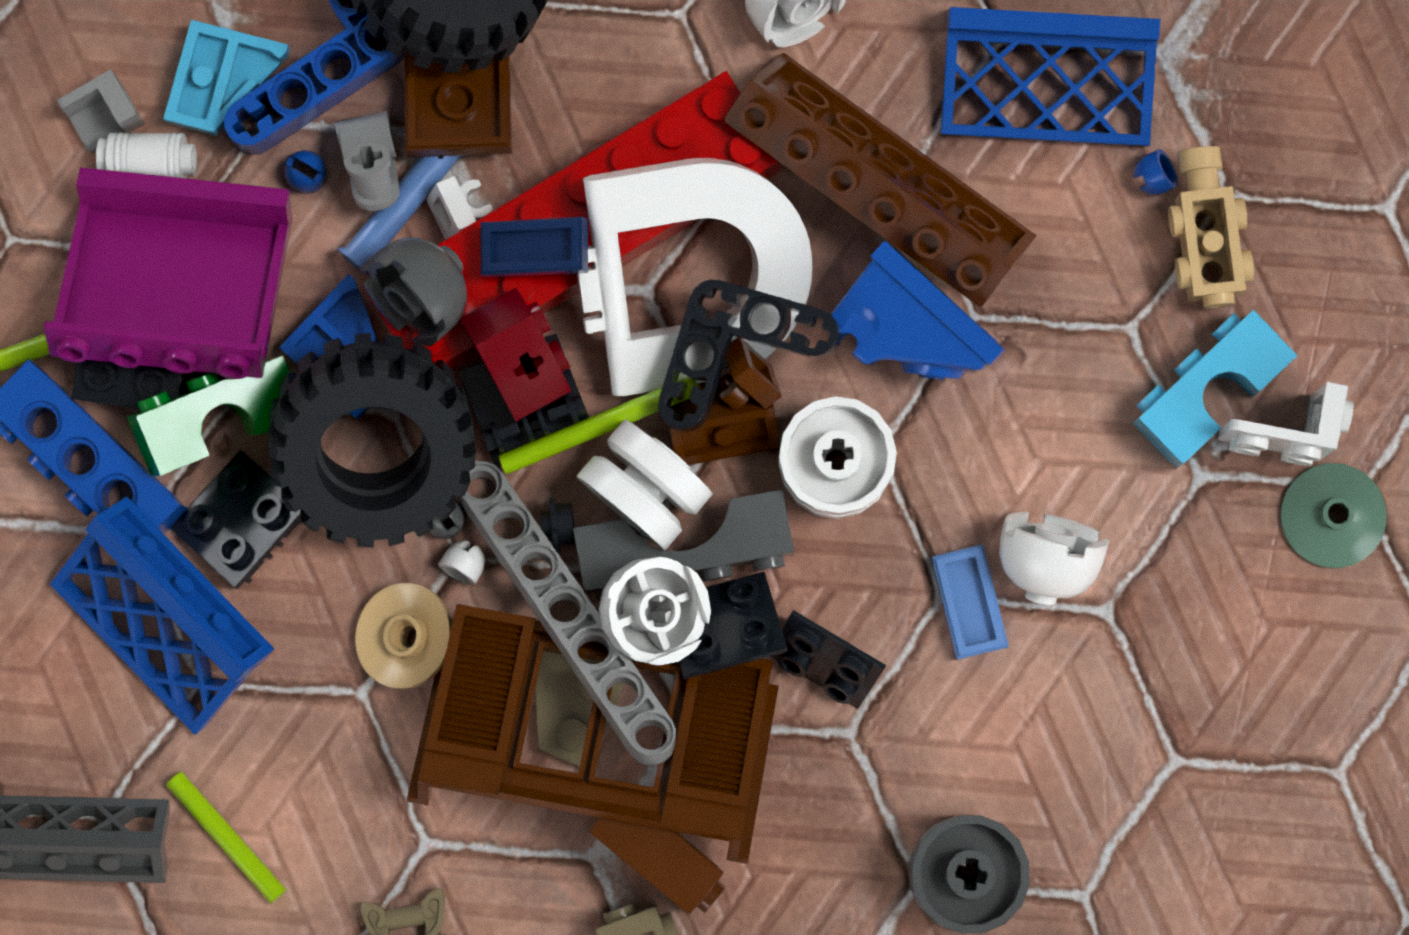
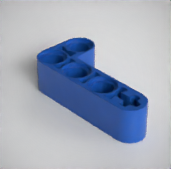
[224,0,405,155]

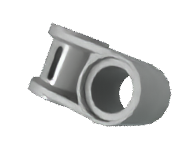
[335,111,400,211]

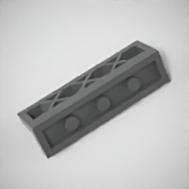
[0,795,170,883]

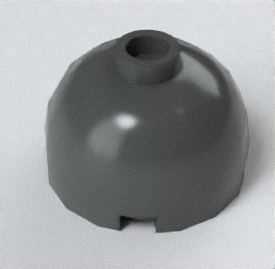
[361,237,467,347]

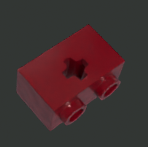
[460,288,572,421]

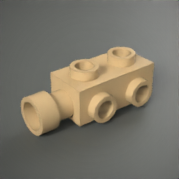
[1168,146,1254,309]

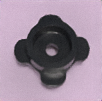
[540,497,575,552]

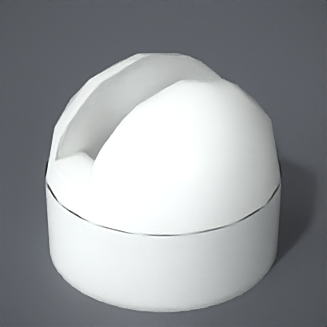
[438,540,485,586]

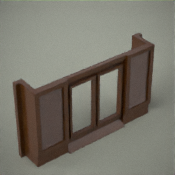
[407,604,779,864]

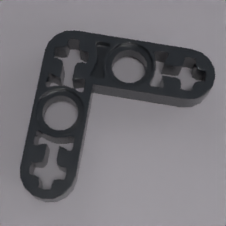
[658,279,842,432]

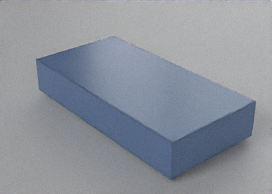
[931,544,1009,660]

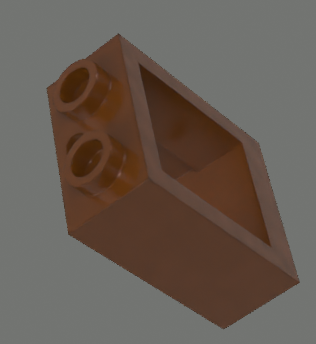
[588,818,725,915]

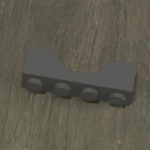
[573,489,794,601]

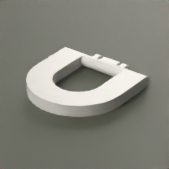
[577,158,813,396]

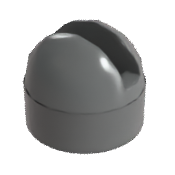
[429,500,466,540]

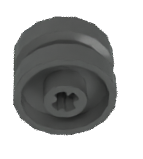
[908,815,1030,934]

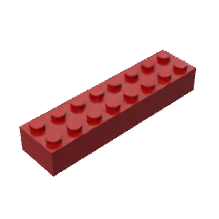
[364,70,781,369]

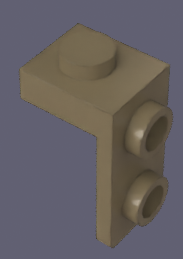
[595,903,679,935]

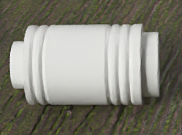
[96,133,197,179]

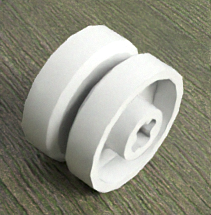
[778,396,897,519]
[576,419,713,551]

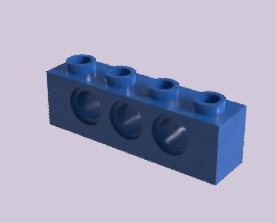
[0,359,188,534]

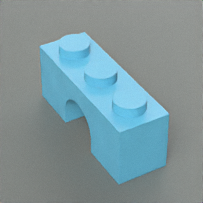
[1133,310,1298,469]

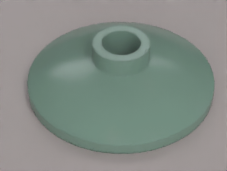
[1280,463,1387,568]

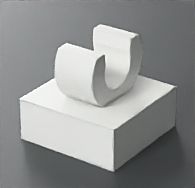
[426,176,493,240]

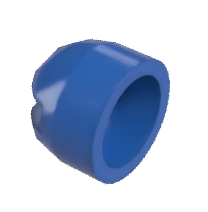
[1133,149,1178,195]
[284,150,327,194]

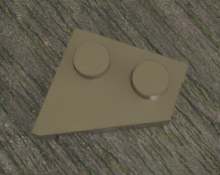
[535,651,625,767]

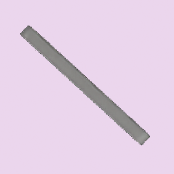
[458,461,676,765]

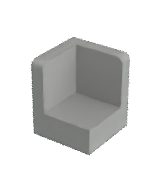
[57,69,145,153]

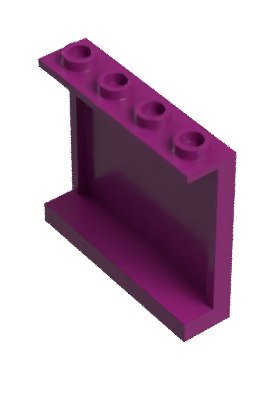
[44,167,293,379]

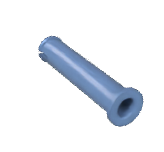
[337,155,463,276]

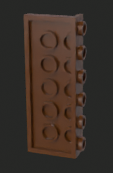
[725,53,1037,306]

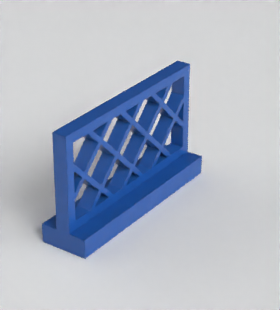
[941,7,1161,146]
[50,496,274,735]

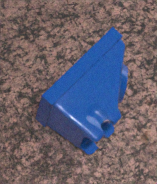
[828,241,1006,380]

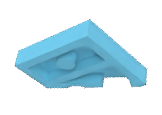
[163,20,290,136]

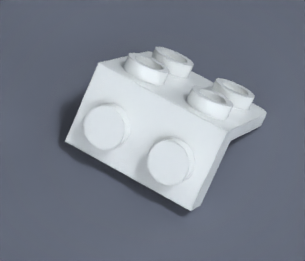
[1218,382,1354,466]

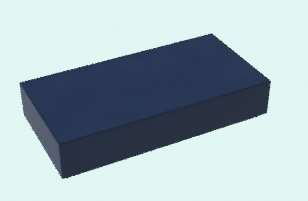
[481,217,588,278]

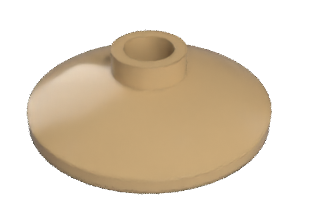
[355,583,452,689]

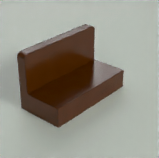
[669,382,780,465]

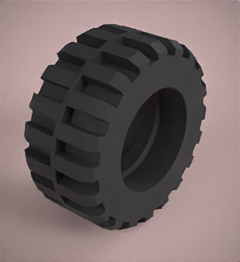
[351,0,548,73]
[269,333,476,548]

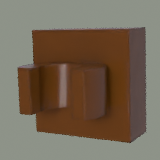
[718,337,782,410]

